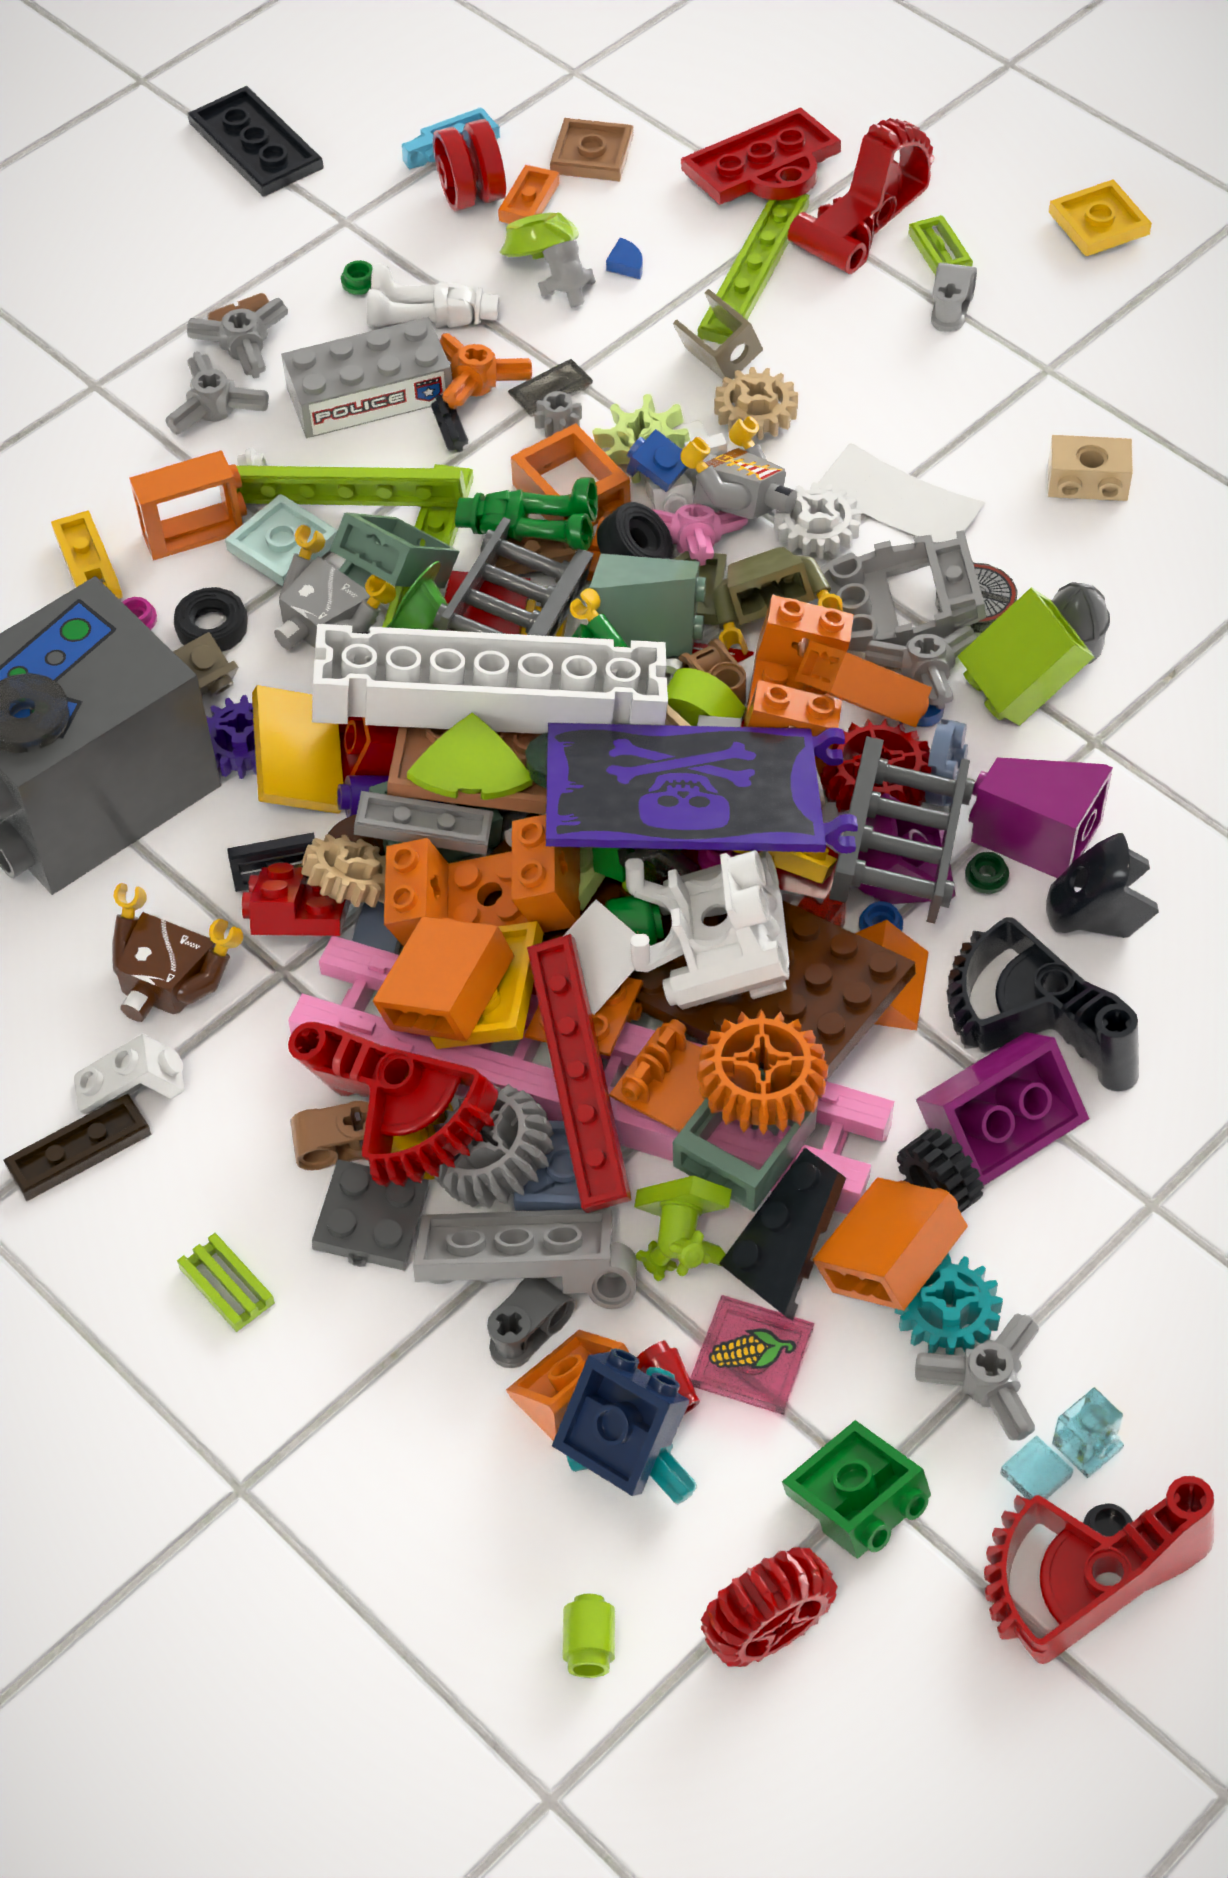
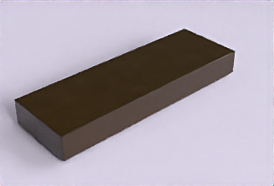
[3,1093,152,1202]

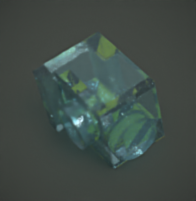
[1052,1387,1124,1479]

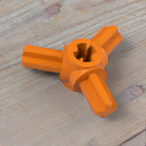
[439,333,533,409]

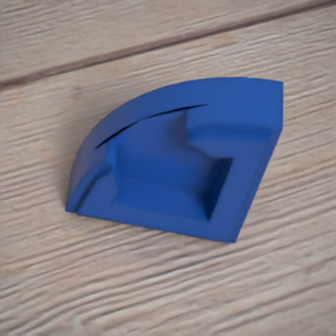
[606,237,643,279]

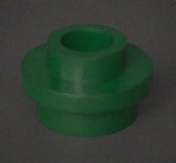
[965,852,1010,894]

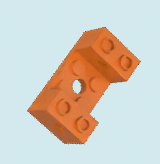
[743,595,854,777]
[384,814,580,947]

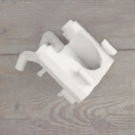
[625,850,789,1010]

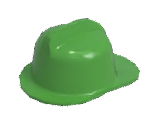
[386,561,448,630]

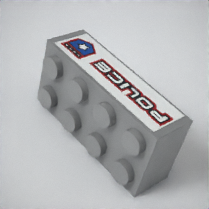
[281,317,452,439]

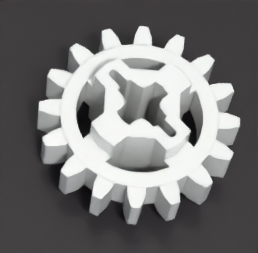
[773,482,861,559]

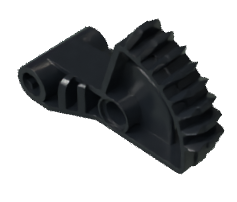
[946,917,1139,1092]

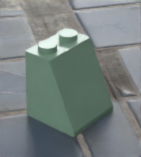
[588,554,706,658]

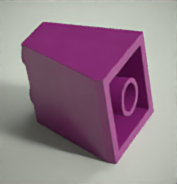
[968,757,1113,878]

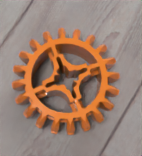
[697,1009,828,1136]

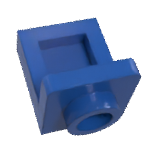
[626,429,689,492]

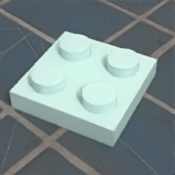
[225,494,338,586]

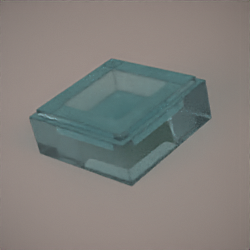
[1000,1435,1074,1500]

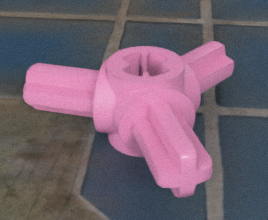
[650,504,748,566]

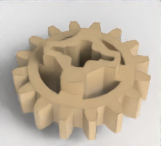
[714,367,799,440]
[301,834,386,907]

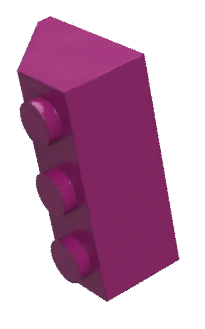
[915,1032,1090,1186]

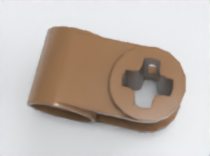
[678,638,746,707]
[290,1100,369,1171]

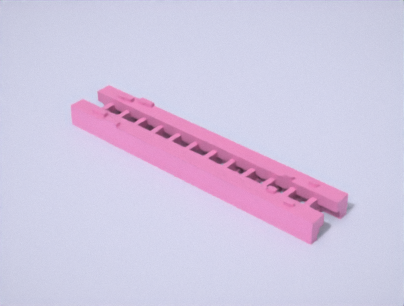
[288,936,894,1215]

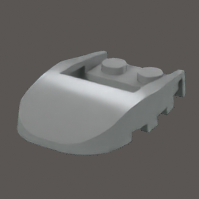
[812,530,986,652]

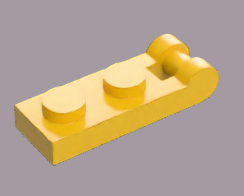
[50,510,123,599]

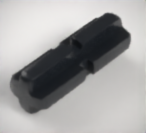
[431,395,468,453]

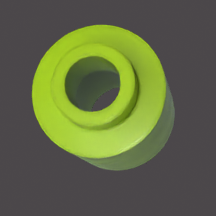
[562,1594,615,1678]

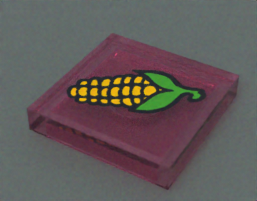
[690,1295,815,1415]

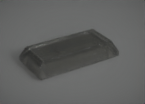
[508,359,593,417]

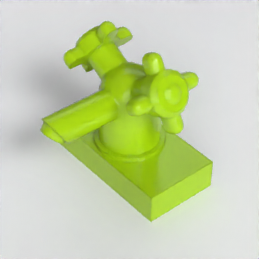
[634,1175,732,1281]

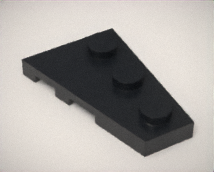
[719,1148,846,1321]

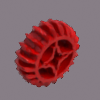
[820,718,931,813]
[700,1547,838,1667]

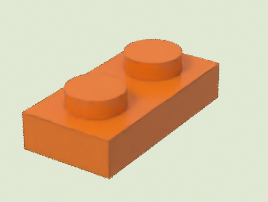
[498,164,560,224]

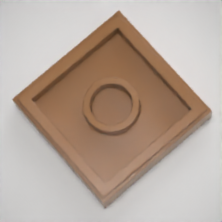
[550,118,634,182]

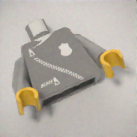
[274,525,396,650]

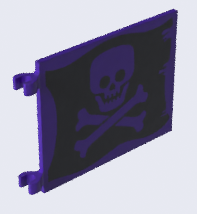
[546,723,858,853]

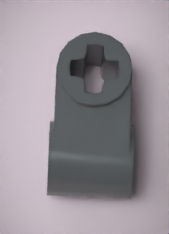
[487,1278,576,1368]

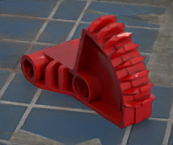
[787,118,935,274]
[288,1021,498,1187]
[984,1476,1214,1664]

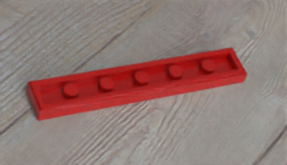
[527,934,632,1213]

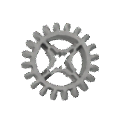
[433,1084,554,1209]

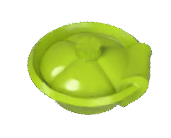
[499,212,579,260]

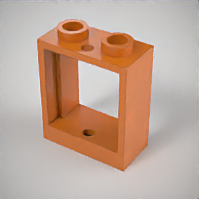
[510,423,631,526]
[129,450,247,561]
[794,641,932,728]

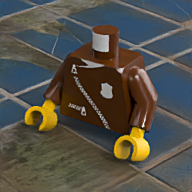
[112,883,244,1022]

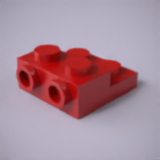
[242,863,351,936]

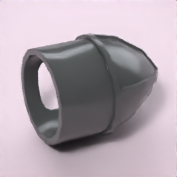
[1051,582,1110,664]

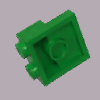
[781,1420,931,1559]

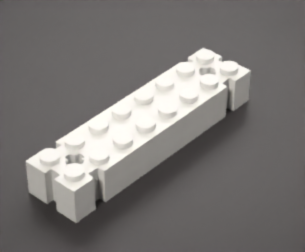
[312,624,668,734]

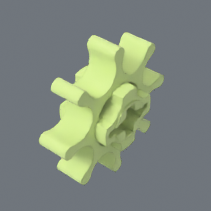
[592,394,691,484]

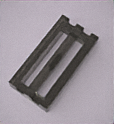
[617,848,700,886]

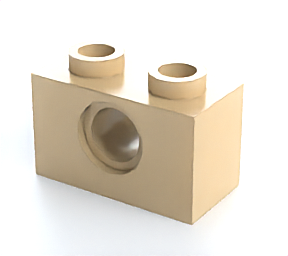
[1048,435,1133,501]

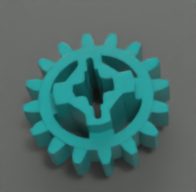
[894,1253,1003,1355]

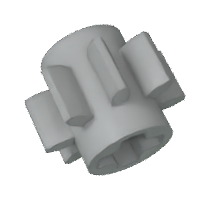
[534,391,582,438]

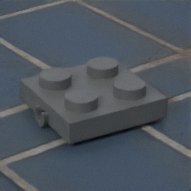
[312,1159,429,1271]

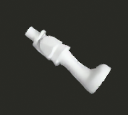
[366,263,500,329]

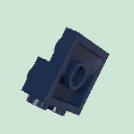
[552,1349,690,1496]

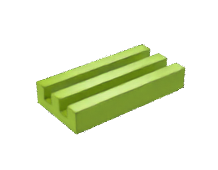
[908,215,973,276]
[177,1232,275,1332]

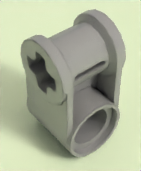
[931,262,977,332]

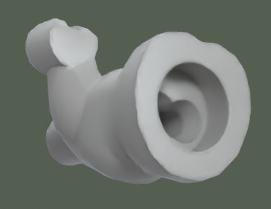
[538,240,596,308]

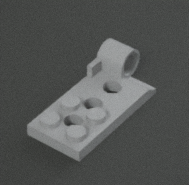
[413,1208,637,1309]

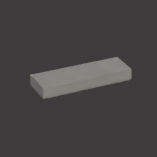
[354,791,493,855]

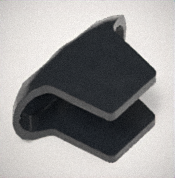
[1046,832,1159,938]

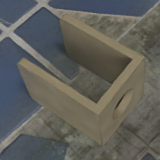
[672,289,764,379]

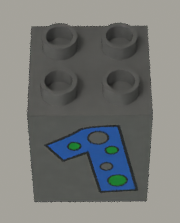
[0,576,221,895]

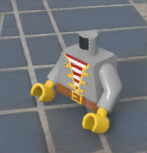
[680,416,797,519]

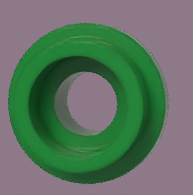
[340,260,373,295]

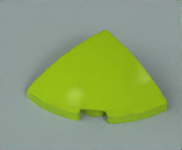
[407,713,533,800]

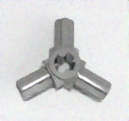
[187,298,288,379]
[165,351,269,435]
[865,626,977,709]
[915,1313,1039,1441]

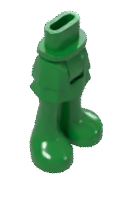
[455,477,598,551]

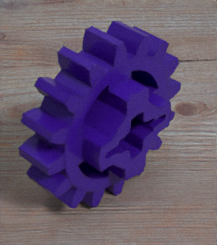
[206,695,257,779]

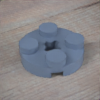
[925,719,968,807]

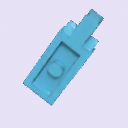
[401,107,500,169]

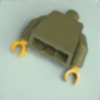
[713,547,843,655]

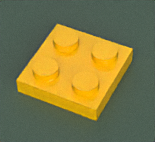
[1048,179,1152,257]

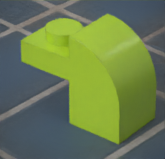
[667,668,746,726]

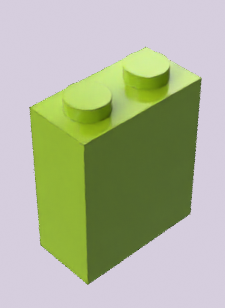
[957,587,1094,726]

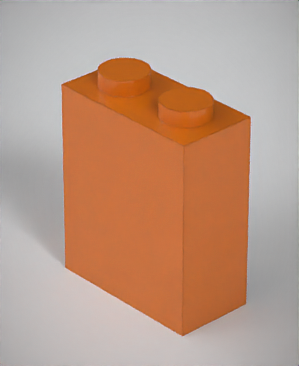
[372,917,515,1042]
[812,1177,968,1311]

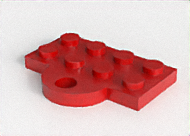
[680,107,841,205]

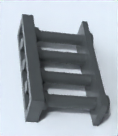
[433,517,593,636]
[829,736,975,924]

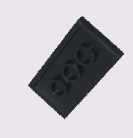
[187,86,324,197]

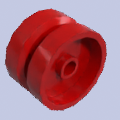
[433,118,506,211]

